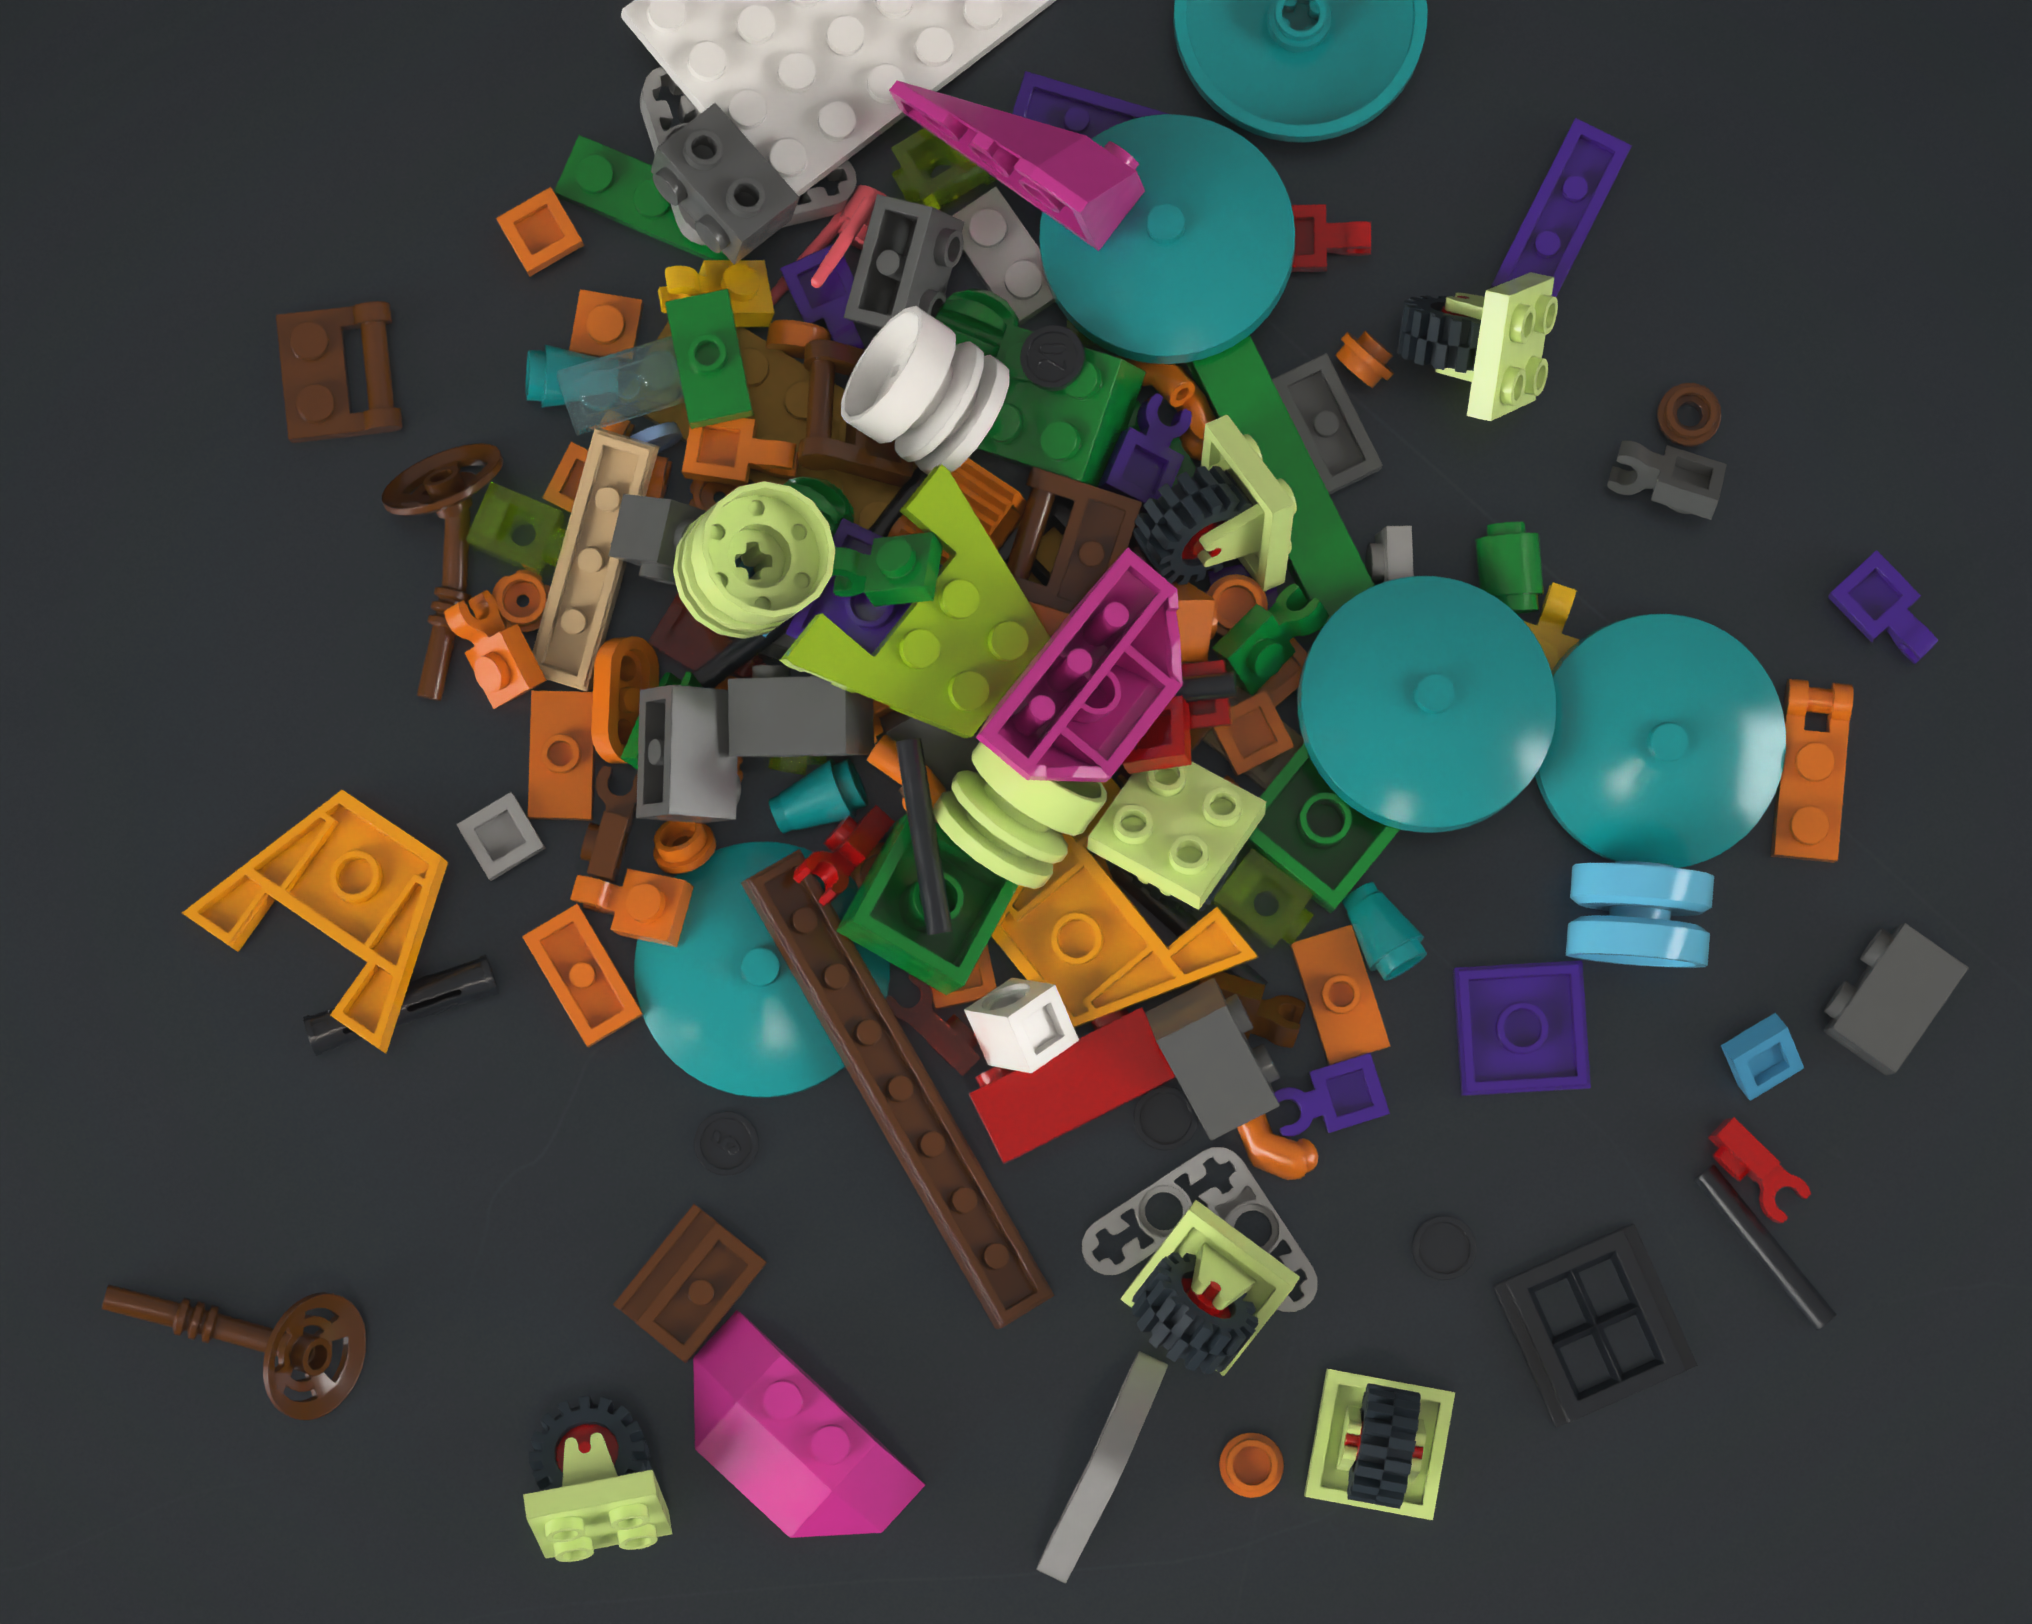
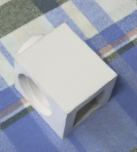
[964,978,1079,1073]

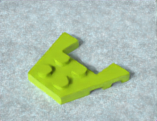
[780,464,1050,739]

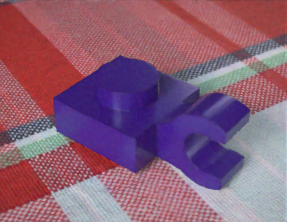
[780,244,865,349]
[1828,550,1938,664]

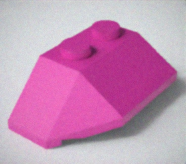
[976,548,1183,782]
[693,1310,926,1538]

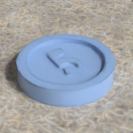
[630,422,682,453]

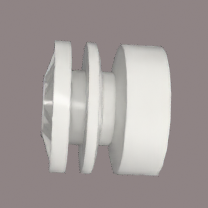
[841,306,1009,475]

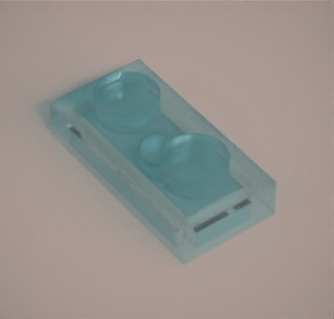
[556,336,685,436]

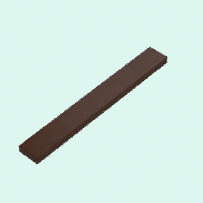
[741,849,1055,1329]

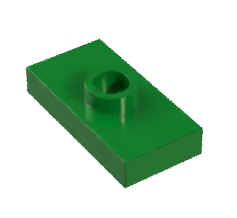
[665,289,754,429]

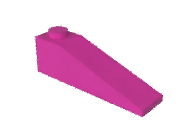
[889,80,1145,251]

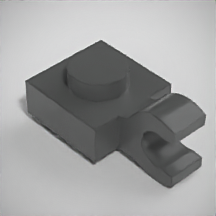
[1607,441,1727,520]

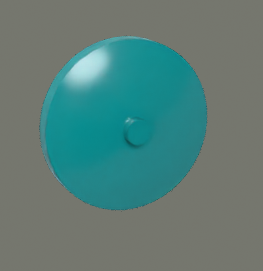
[1173,0,1428,143]
[1039,114,1295,364]
[1297,576,1556,833]
[1535,614,1786,868]
[634,841,890,1098]

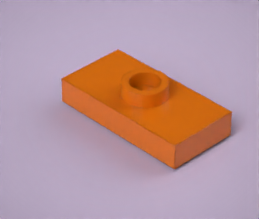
[528,690,595,821]
[1290,924,1390,1066]

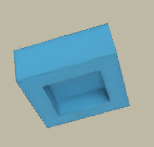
[1721,1013,1804,1101]

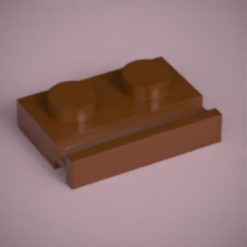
[613,1204,768,1364]

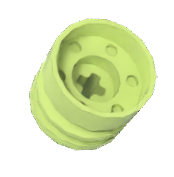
[673,481,835,639]
[933,742,1107,889]

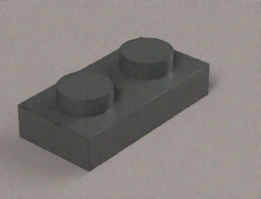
[1272,353,1383,495]

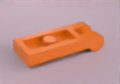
[1771,678,1854,863]

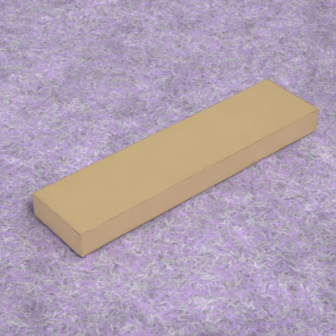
[532,428,660,692]

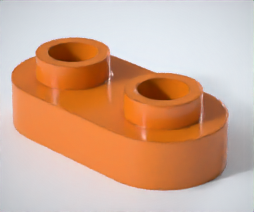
[591,636,659,764]

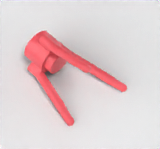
[771,185,887,305]

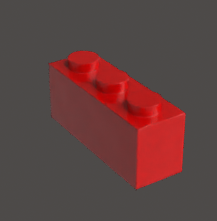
[969,1007,1176,1165]

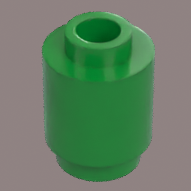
[1475,522,1544,614]

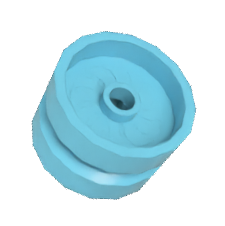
[1566,861,1714,968]

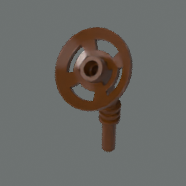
[382,443,503,701]
[102,1284,366,1420]

